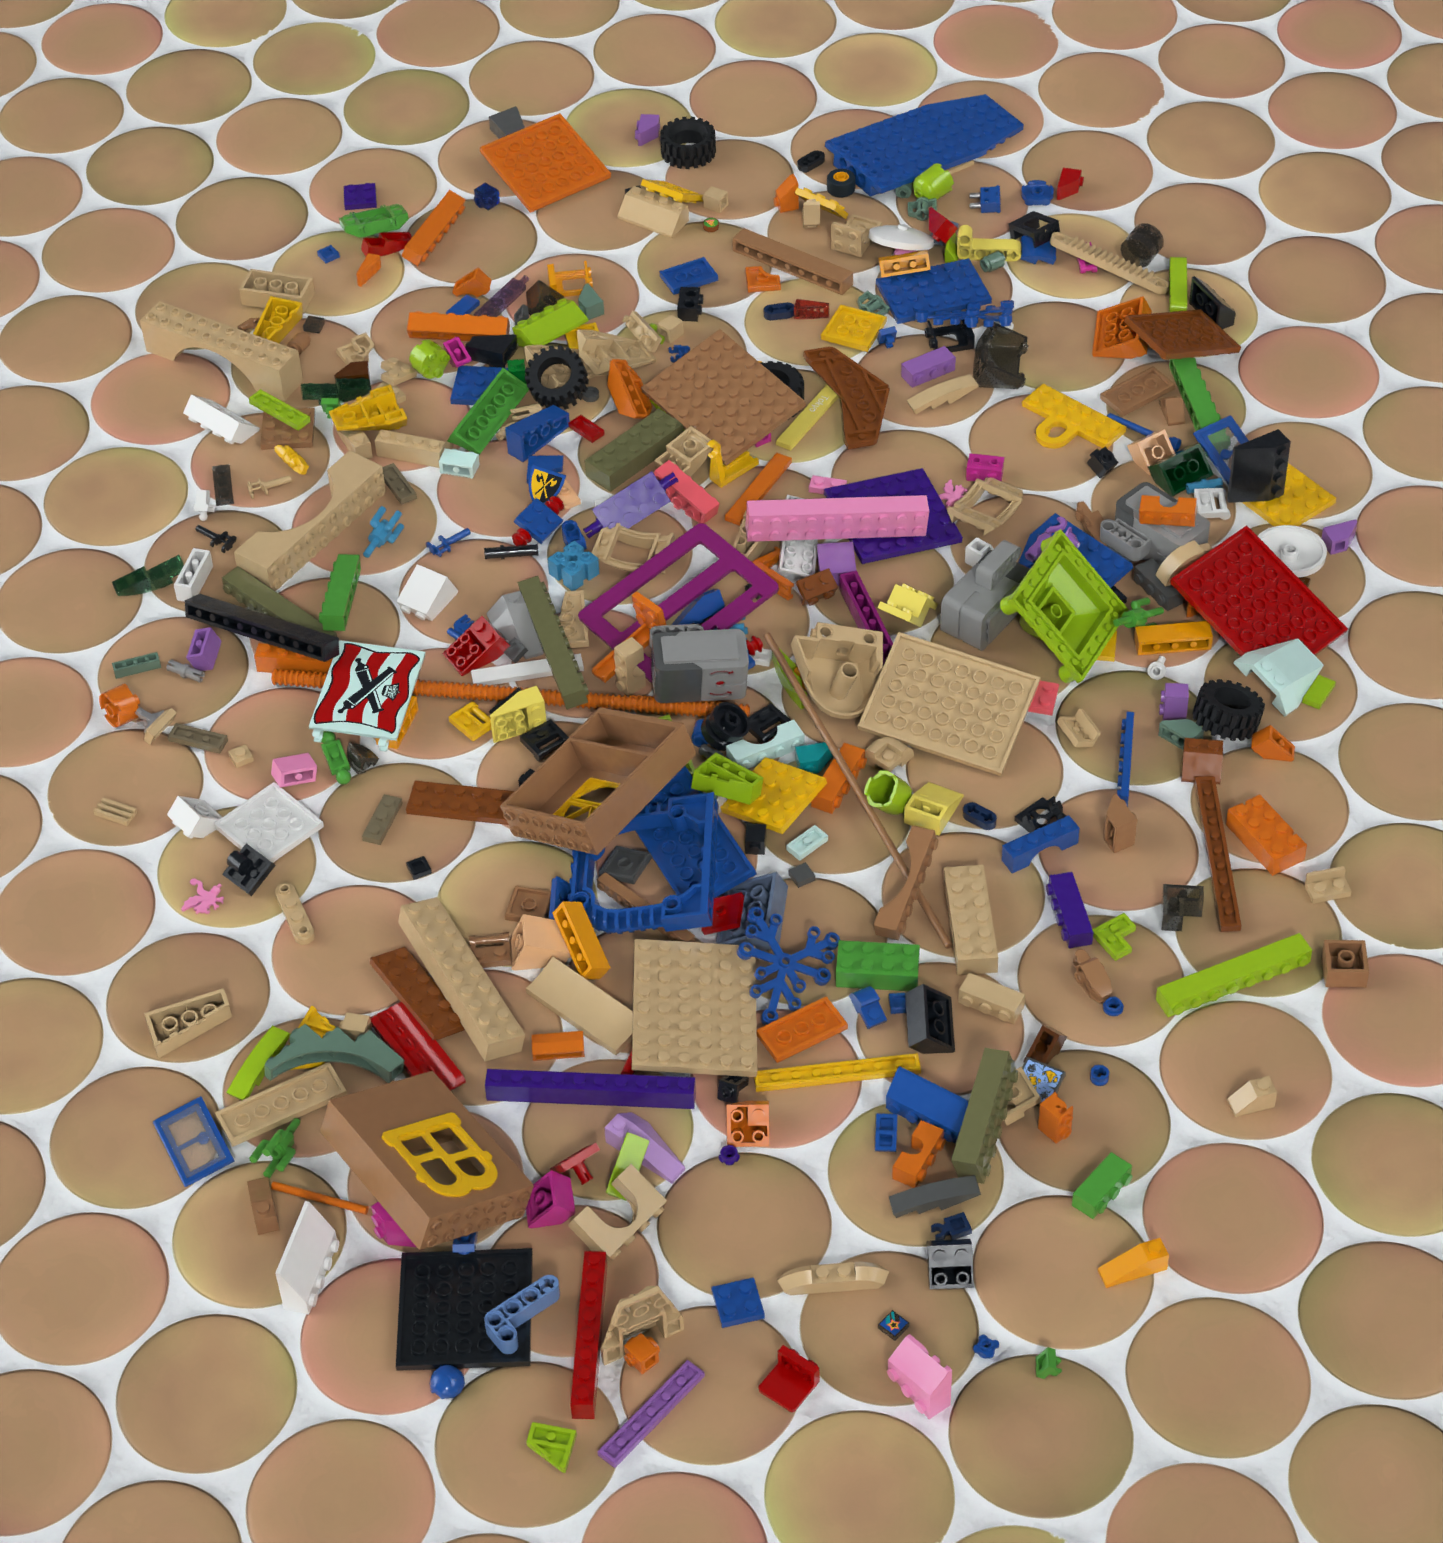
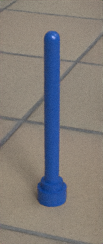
[1107,413,1182,452]

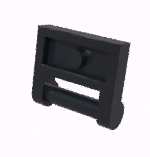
[748,703,791,744]
[520,719,569,761]

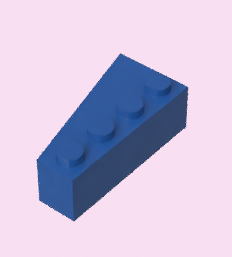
[505,405,570,462]

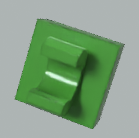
[321,398,341,418]
[1036,1347,1062,1379]

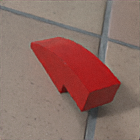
[361,232,412,257]

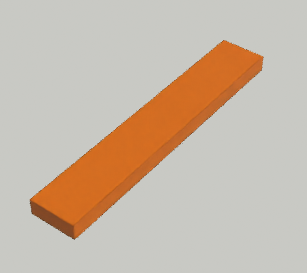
[725,453,792,526]

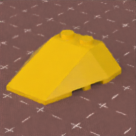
[329,384,407,431]

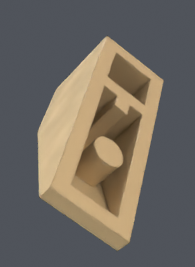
[337,431,373,459]

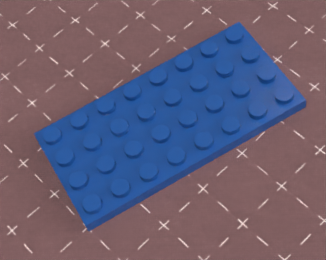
[635,766,757,898]

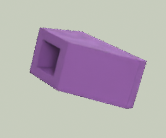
[635,114,660,146]
[1321,519,1357,555]

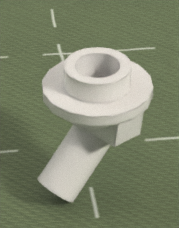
[1147,656,1166,680]

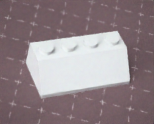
[183,395,260,444]

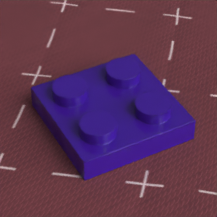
[344,183,377,210]

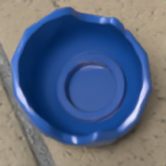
[429,1365,465,1399]

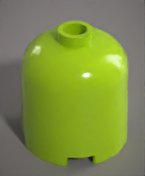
[913,163,954,200]
[864,770,912,815]

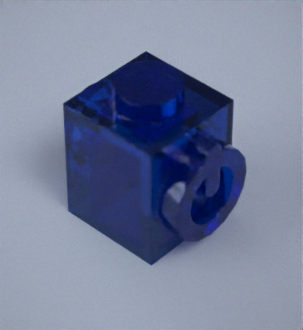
[474,182,500,210]

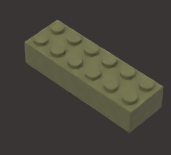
[585,408,684,492]
[951,1048,1018,1184]

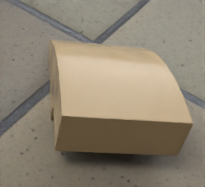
[654,426,713,477]

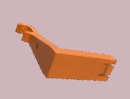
[752,547,794,601]

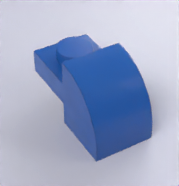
[849,986,887,1029]

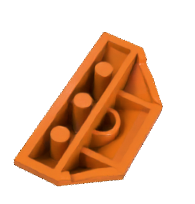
[607,359,653,419]

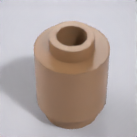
[287,332,311,355]

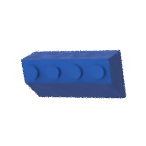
[886,1066,969,1144]

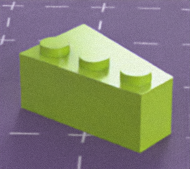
[691,752,763,805]

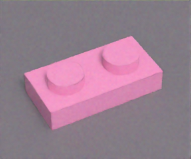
[809,475,847,494]

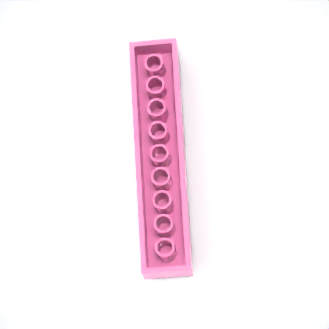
[745,495,929,542]

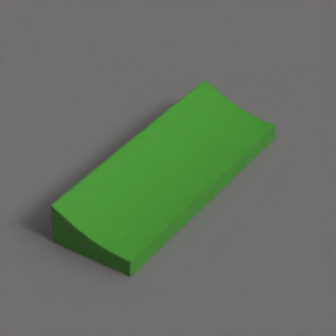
[447,368,529,455]

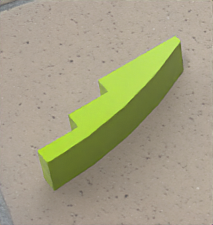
[772,647,807,709]
[226,1025,290,1101]

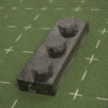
[212,464,234,506]

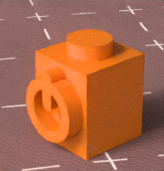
[624,1333,660,1374]

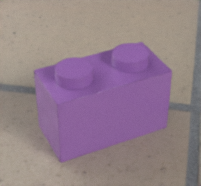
[186,627,222,671]
[1159,683,1189,720]

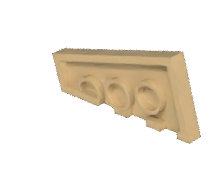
[559,590,589,648]

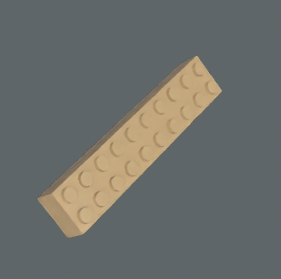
[398,897,525,1061]

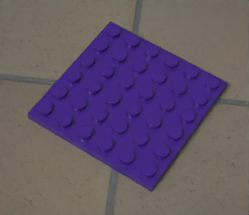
[824,468,963,564]

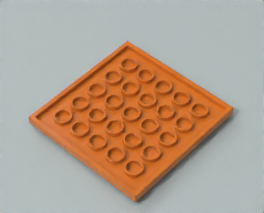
[480,113,611,213]

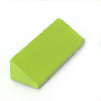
[606,1132,650,1201]

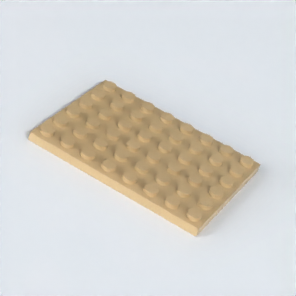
[858,632,1041,776]
[632,939,757,1077]

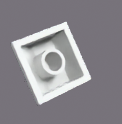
[167,796,222,838]

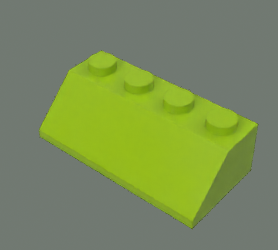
[512,298,589,347]

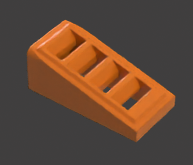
[356,253,381,287]

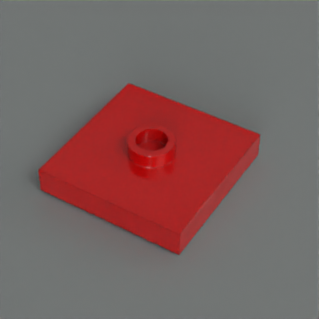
[701,892,744,935]

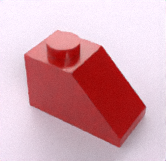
[1057,168,1084,200]

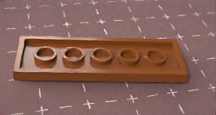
[406,781,515,825]
[370,947,465,1040]

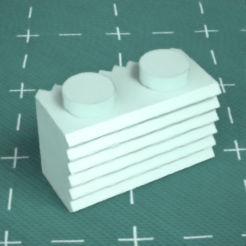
[439,448,480,479]

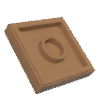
[505,886,551,922]

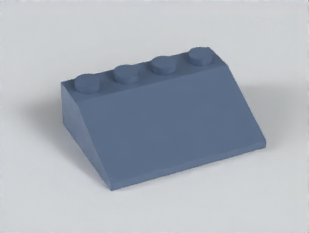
[716,872,788,951]

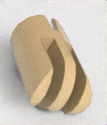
[510,403,542,422]

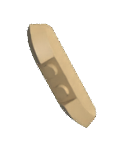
[777,1262,889,1295]

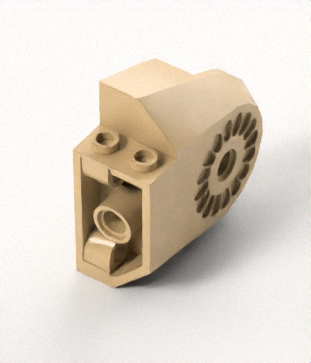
[791,622,883,719]

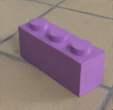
[901,346,956,388]

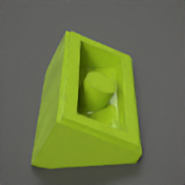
[945,233,958,263]

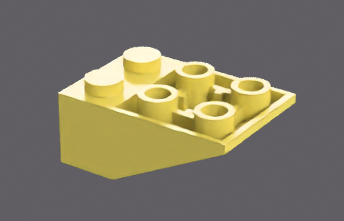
[490,686,547,743]
[904,782,964,836]

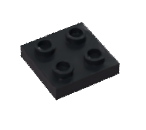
[222,843,276,896]

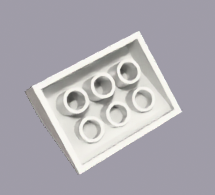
[275,1201,339,1315]

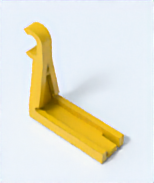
[707,440,759,488]

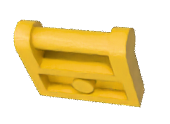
[449,702,492,741]

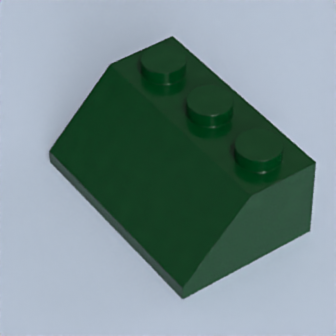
[1148,443,1214,497]

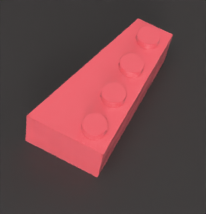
[654,460,720,523]

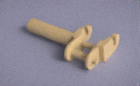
[247,475,292,499]

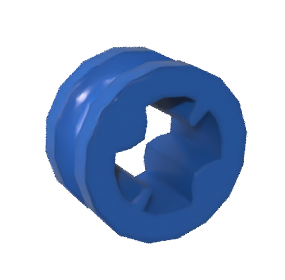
[1090,1065,1109,1086]

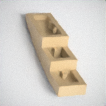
[907,374,979,414]

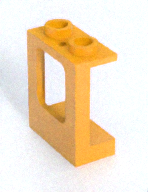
[547,261,593,298]

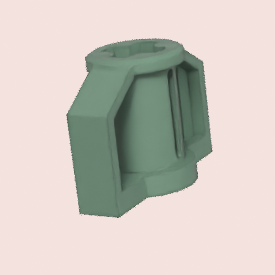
[908,197,937,221]
[857,291,890,316]

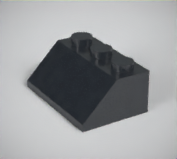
[1189,276,1236,329]
[905,984,955,1054]

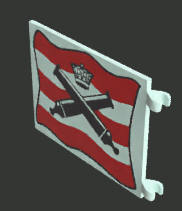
[309,640,426,752]

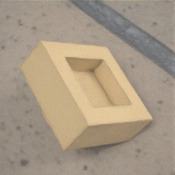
[228,744,254,768]

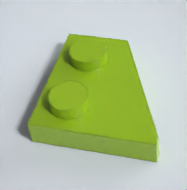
[526,1422,577,1473]

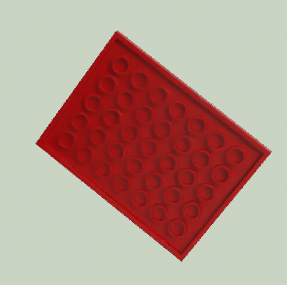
[1169,525,1348,656]

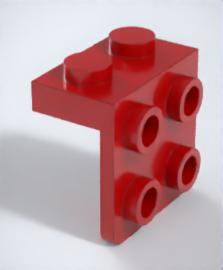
[758,1345,820,1412]

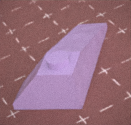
[604,1112,685,1184]

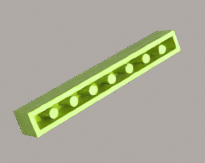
[1156,933,1312,1017]

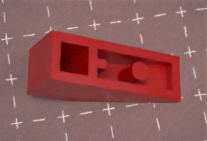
[929,207,958,244]

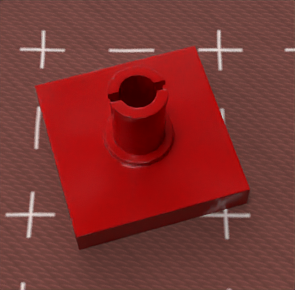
[550,1143,600,1185]

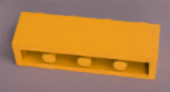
[1134,621,1213,655]
[552,901,611,980]

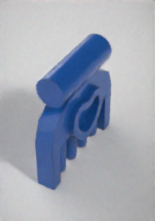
[447,614,474,640]

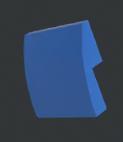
[1021,236,1056,265]

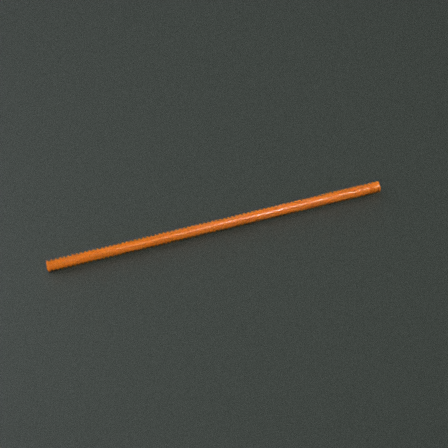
[271,669,750,718]

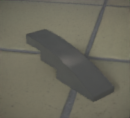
[889,1175,981,1218]

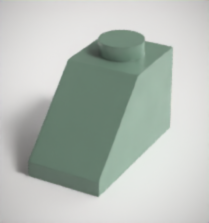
[578,283,604,320]
[1158,719,1204,750]

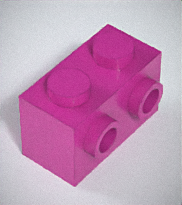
[966,453,1004,482]

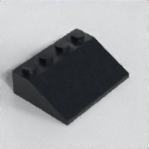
[1227,429,1291,503]

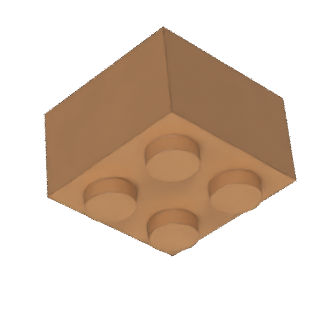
[1321,940,1369,988]

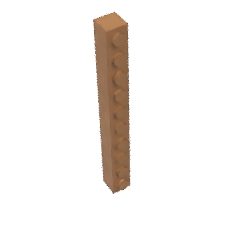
[597,872,696,942]

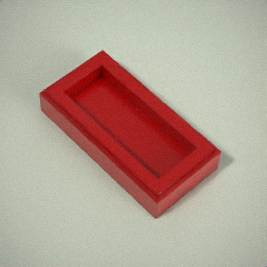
[568,415,605,443]

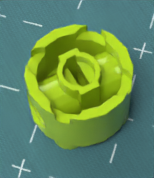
[409,339,450,379]

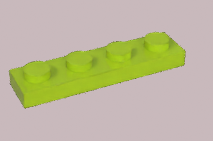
[248,389,311,431]

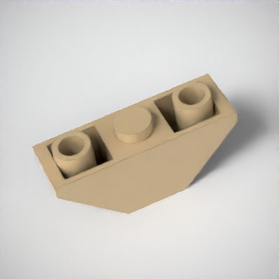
[802,199,820,228]

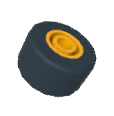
[827,168,856,198]

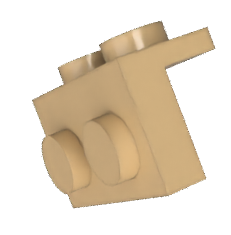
[1057,709,1100,748]

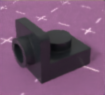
[717,1076,749,1103]

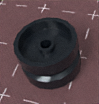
[701,702,750,751]

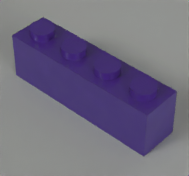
[1046,872,1093,949]

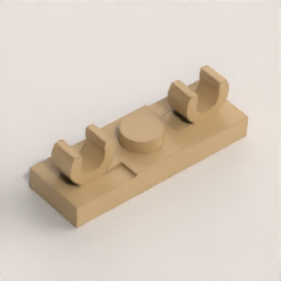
[622,311,662,353]

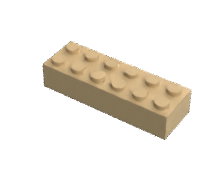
[943,865,998,975]

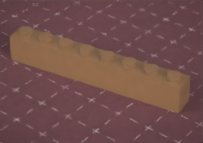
[733,228,853,295]

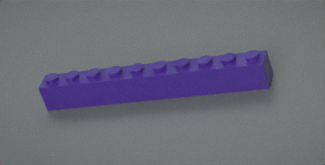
[485,1069,696,1109]

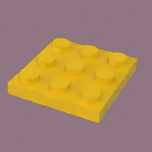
[641,179,703,204]
[821,304,887,352]

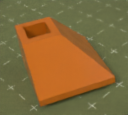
[726,1101,769,1147]

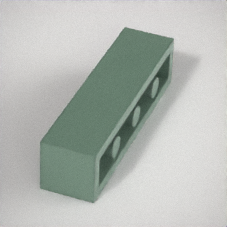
[112,652,161,679]

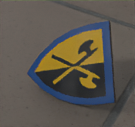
[528,465,566,504]

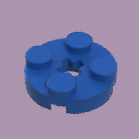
[1021,180,1054,206]

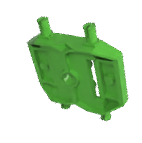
[339,204,409,238]

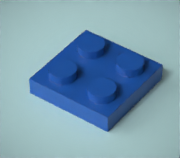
[711,1277,765,1328]

